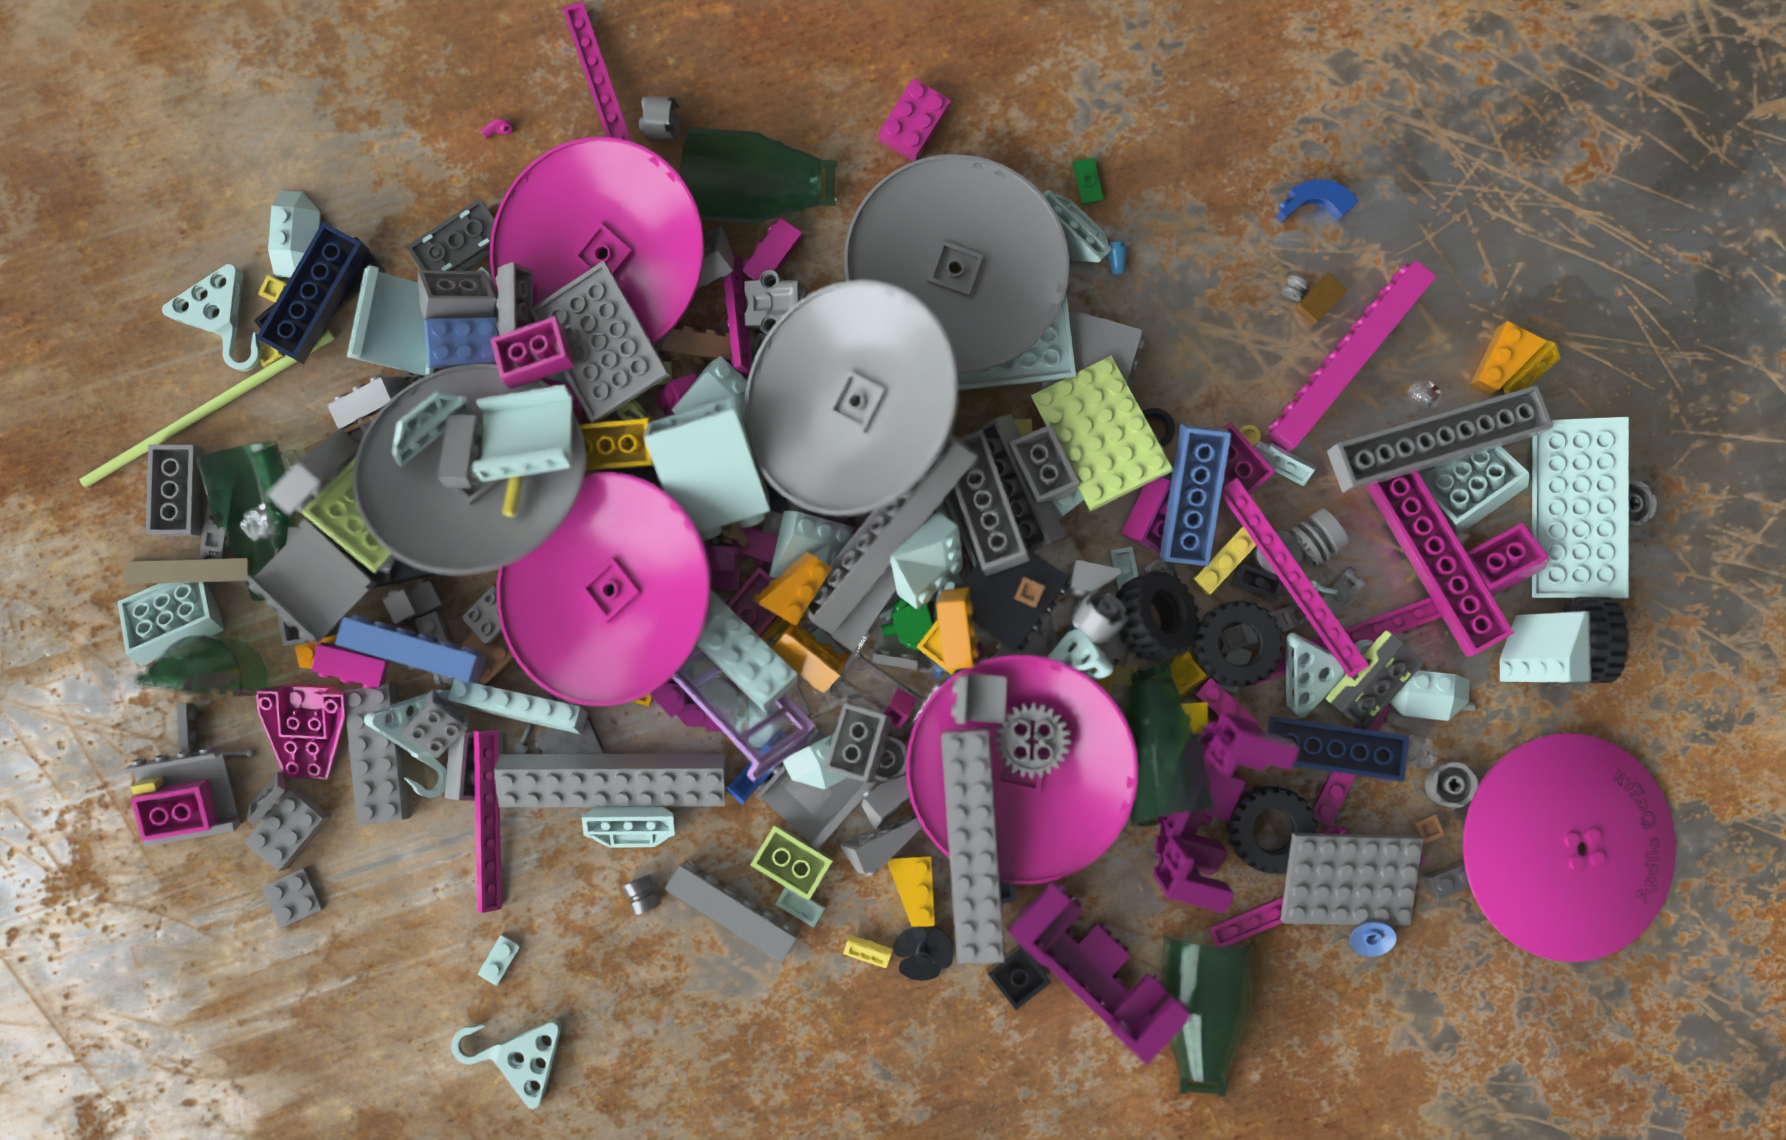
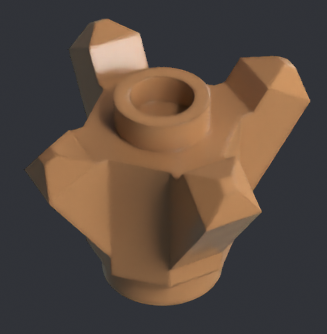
[708,521,748,547]

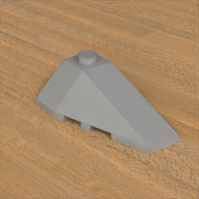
[840,812,922,876]

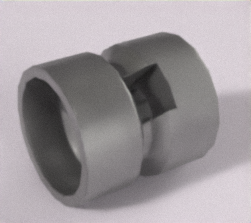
[622,874,661,916]

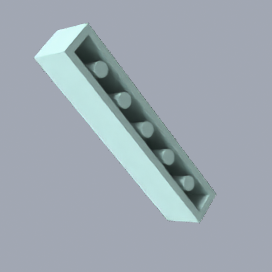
[448,679,588,735]

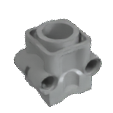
[745,270,810,335]

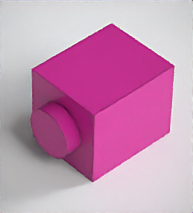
[882,688,917,730]

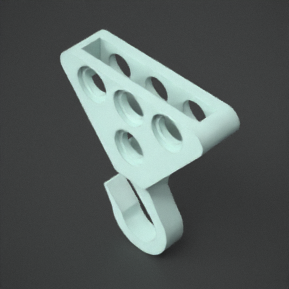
[162,264,262,372]
[1047,596,1114,680]
[1286,632,1374,718]
[364,689,451,798]
[451,1018,562,1109]

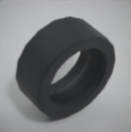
[1142,408,1175,449]

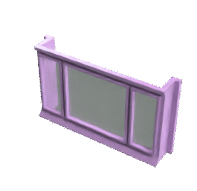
[673,648,815,781]

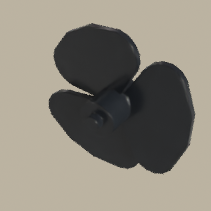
[893,926,953,981]

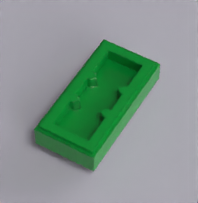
[1072,157,1104,206]

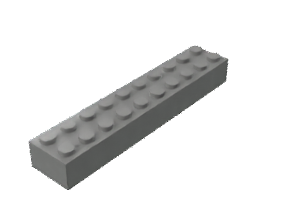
[1327,385,1554,493]
[806,432,977,634]
[941,727,1005,964]
[494,753,727,807]

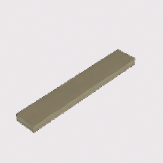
[125,558,252,584]

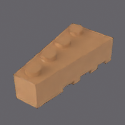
[661,326,756,365]

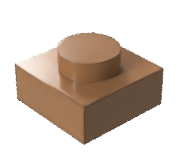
[1015,577,1045,608]
[1413,814,1445,844]

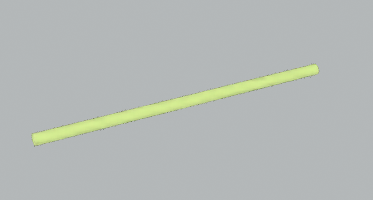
[79,330,335,488]

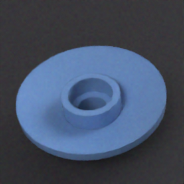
[1350,921,1396,957]

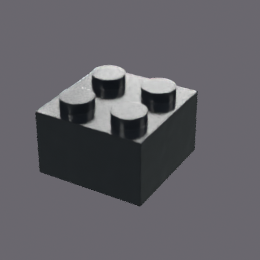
[986,944,1052,1010]

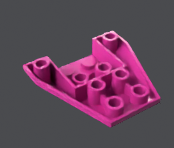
[256,684,346,779]

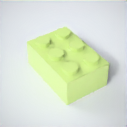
[751,824,833,901]

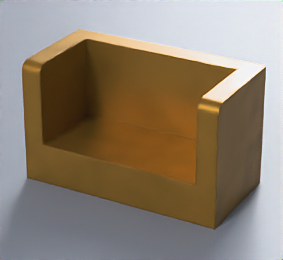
[1294,272,1348,326]

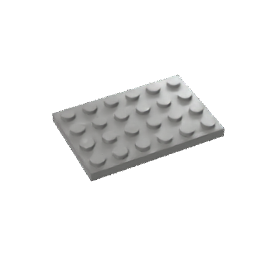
[529,261,670,423]
[1280,833,1423,925]

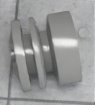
[1289,508,1349,568]

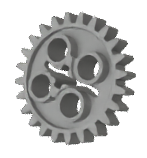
[995,702,1071,778]

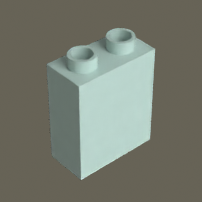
[644,396,770,541]

